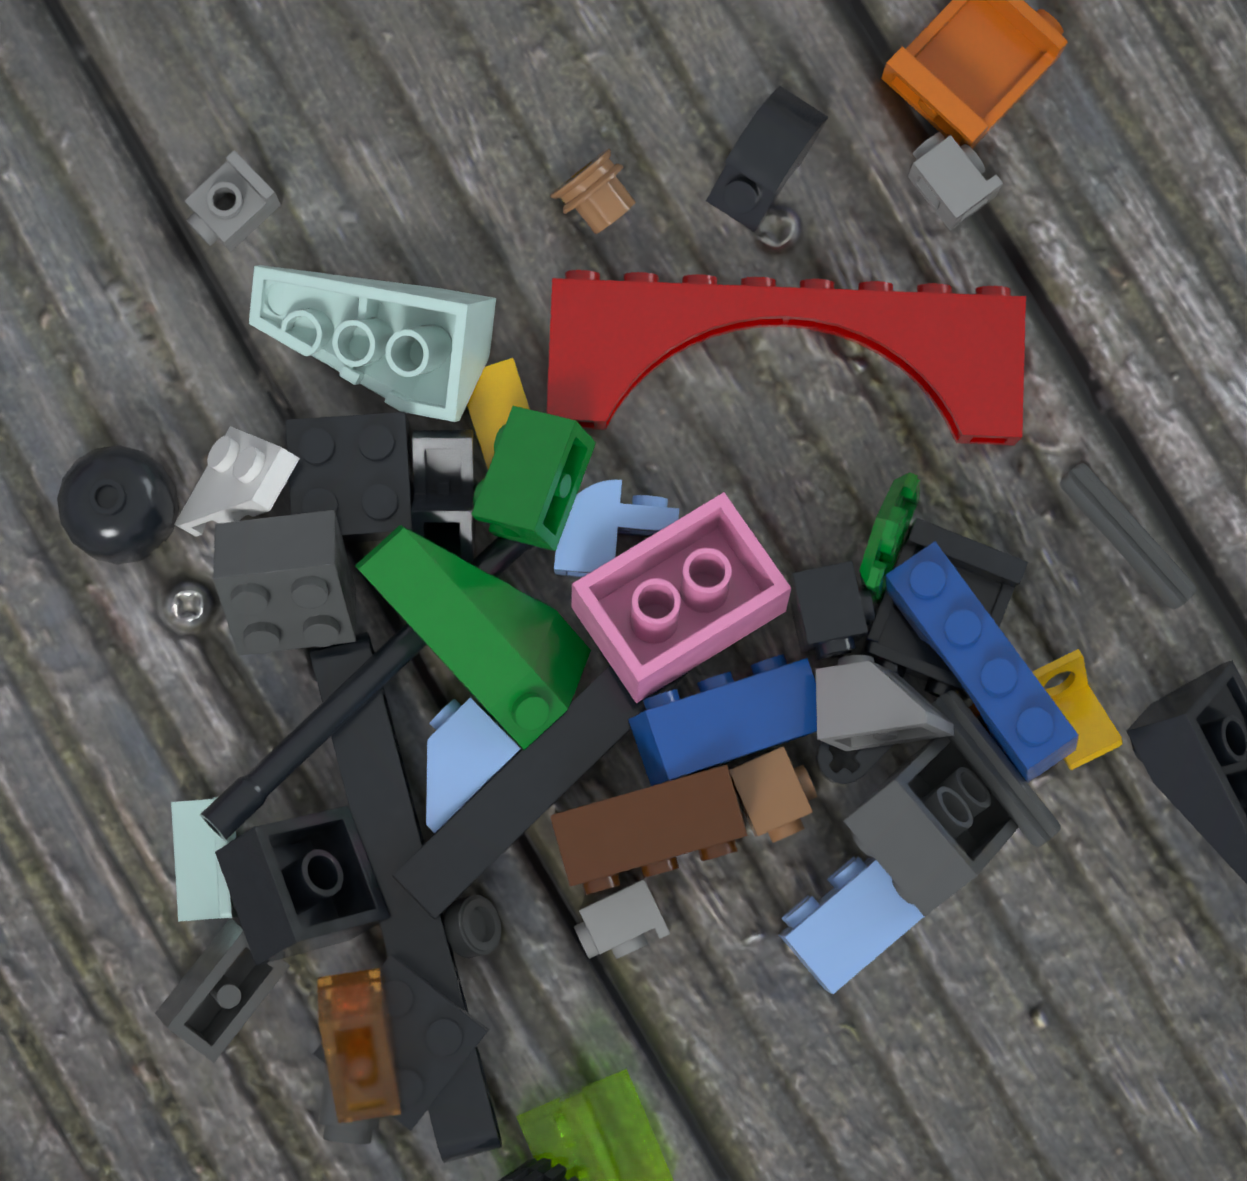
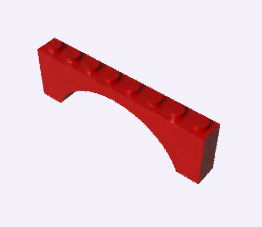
[547,270,1026,446]

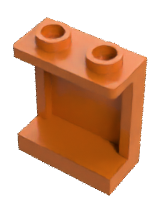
[881,0,1068,149]

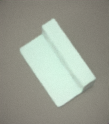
[171,797,238,921]

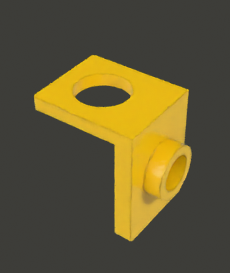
[1032,649,1123,770]

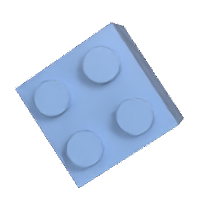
[778,856,924,994]

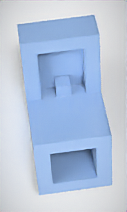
[554,480,679,577]

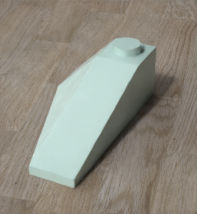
[249,265,496,422]

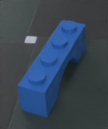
[886,541,1078,783]

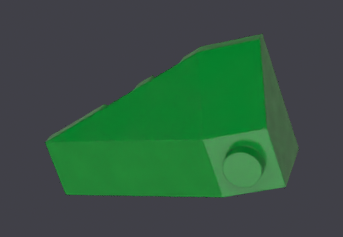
[355,525,591,750]

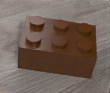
[550,765,748,895]

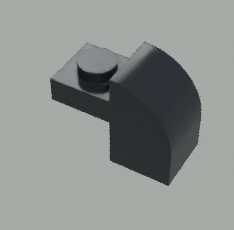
[706,86,829,232]
[411,430,476,565]

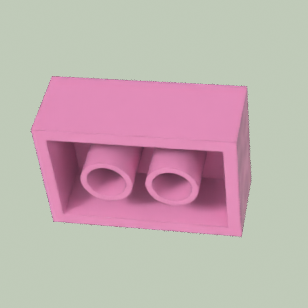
[571,492,791,703]

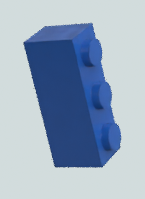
[628,654,817,786]

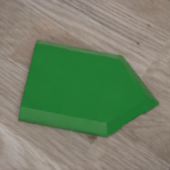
[859,472,920,604]

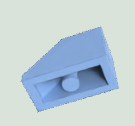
[426,697,522,834]

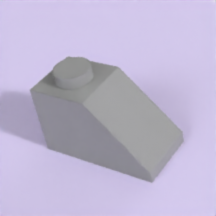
[816,655,954,751]

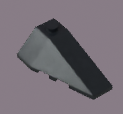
[1126,660,1247,884]

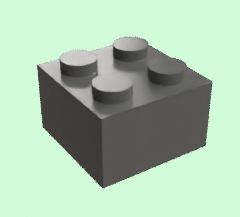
[213,510,356,656]

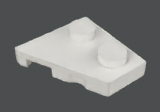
[174,426,300,537]

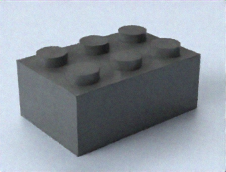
[843,737,1019,917]

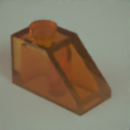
[317,968,401,1124]

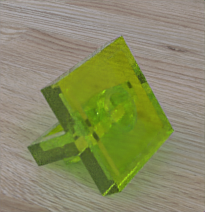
[516,1067,674,1181]

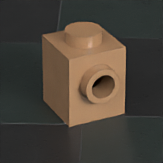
[729,746,817,843]

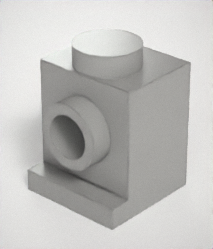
[908,132,1003,231]
[184,150,281,252]
[574,879,670,959]

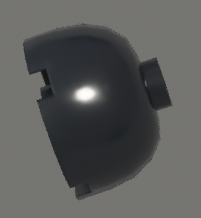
[57,445,179,565]

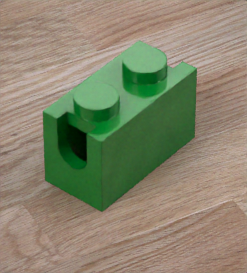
[471,406,596,551]

